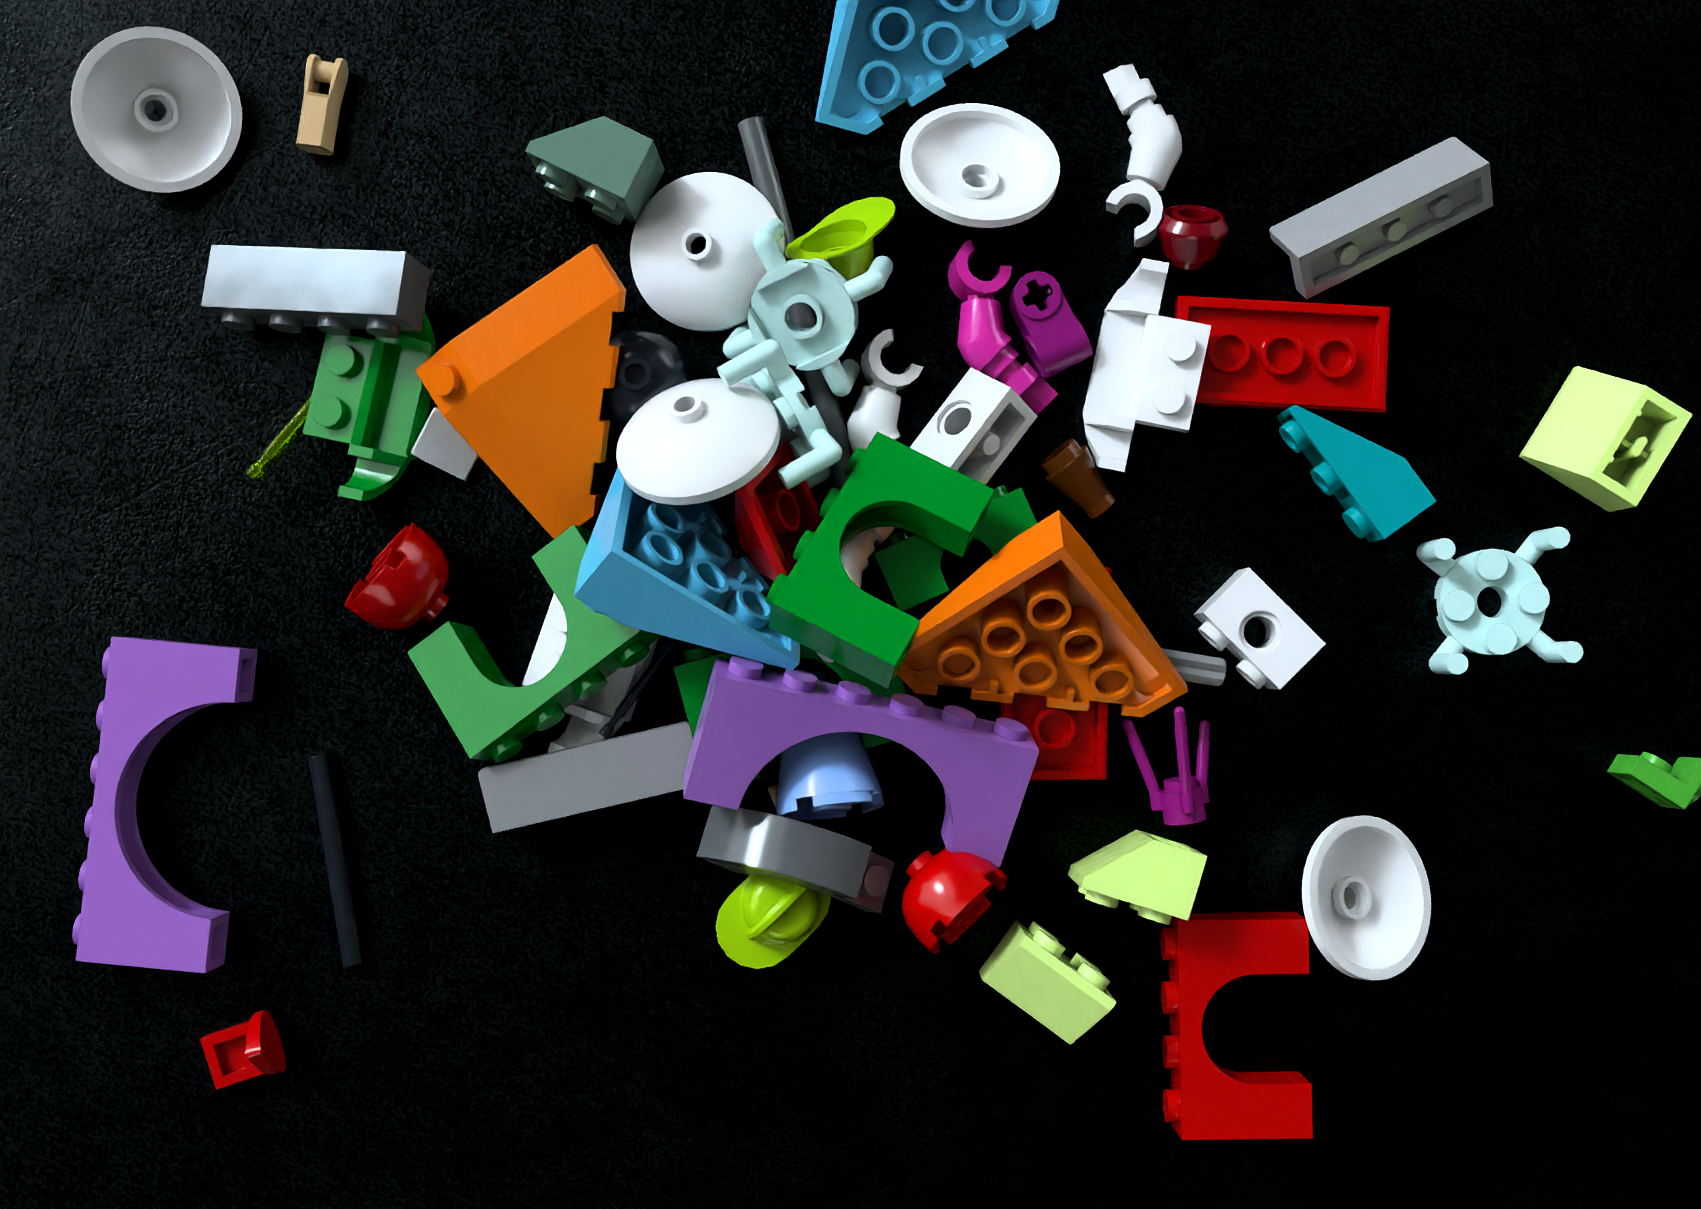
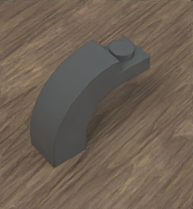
[696,805,895,913]

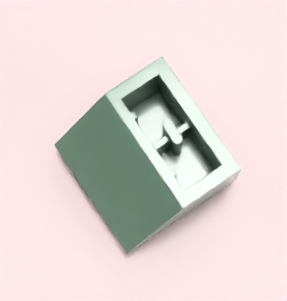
[525,116,665,225]

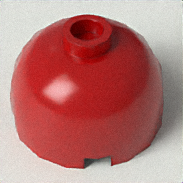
[344,523,449,631]
[902,849,1008,954]

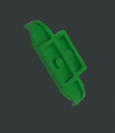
[303,310,436,501]

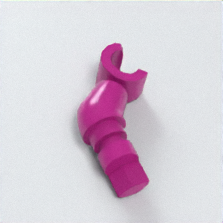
[947,240,1058,415]

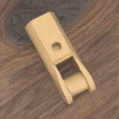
[296,54,348,156]

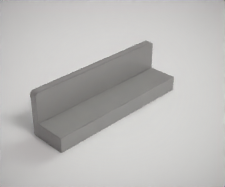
[1269,137,1493,300]
[478,721,693,833]

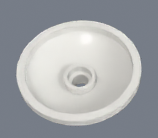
[70,26,242,193]
[900,103,1060,228]
[630,172,786,332]
[616,378,781,505]
[1302,815,1431,980]

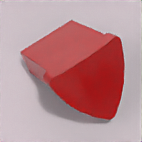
[200,1010,286,1090]

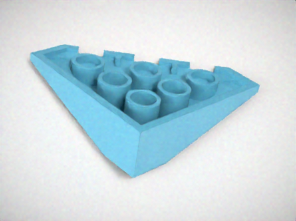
[815,0,1059,135]
[574,467,800,670]

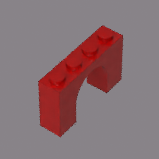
[1160,912,1313,1140]

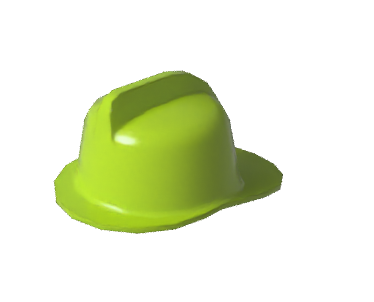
[784,197,897,281]
[715,875,831,969]

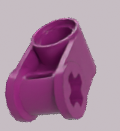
[1008,271,1093,380]

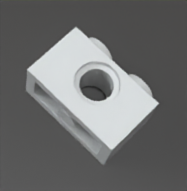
[910,368,1038,485]
[1193,567,1326,690]

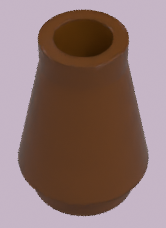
[1040,438,1116,519]

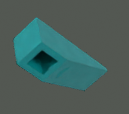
[1276,404,1436,543]

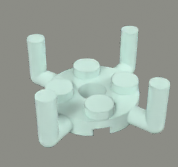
[723,218,893,397]
[717,339,842,490]
[1416,527,1583,675]

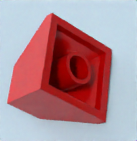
[734,439,823,581]

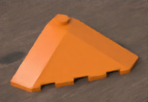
[415,244,626,539]
[897,510,1188,717]

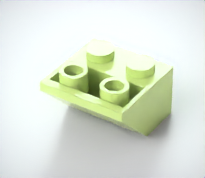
[1519,366,1693,512]
[1068,830,1207,925]
[979,920,1117,1045]

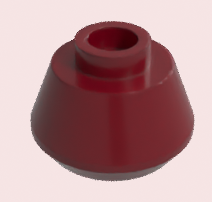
[1157,205,1229,270]

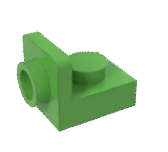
[1607,752,1701,810]

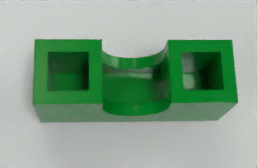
[873,485,1037,612]

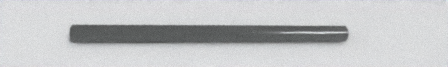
[738,117,853,490]

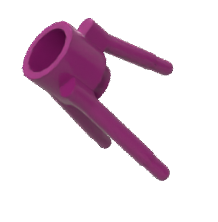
[1122,706,1210,825]

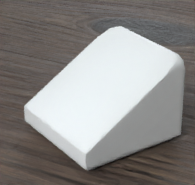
[411,407,479,481]

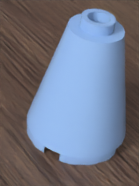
[775,671,884,821]

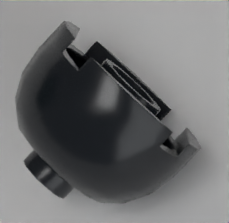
[601,329,695,431]

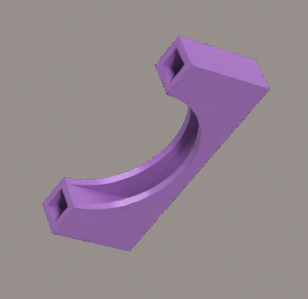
[72,637,258,973]
[683,656,1039,868]

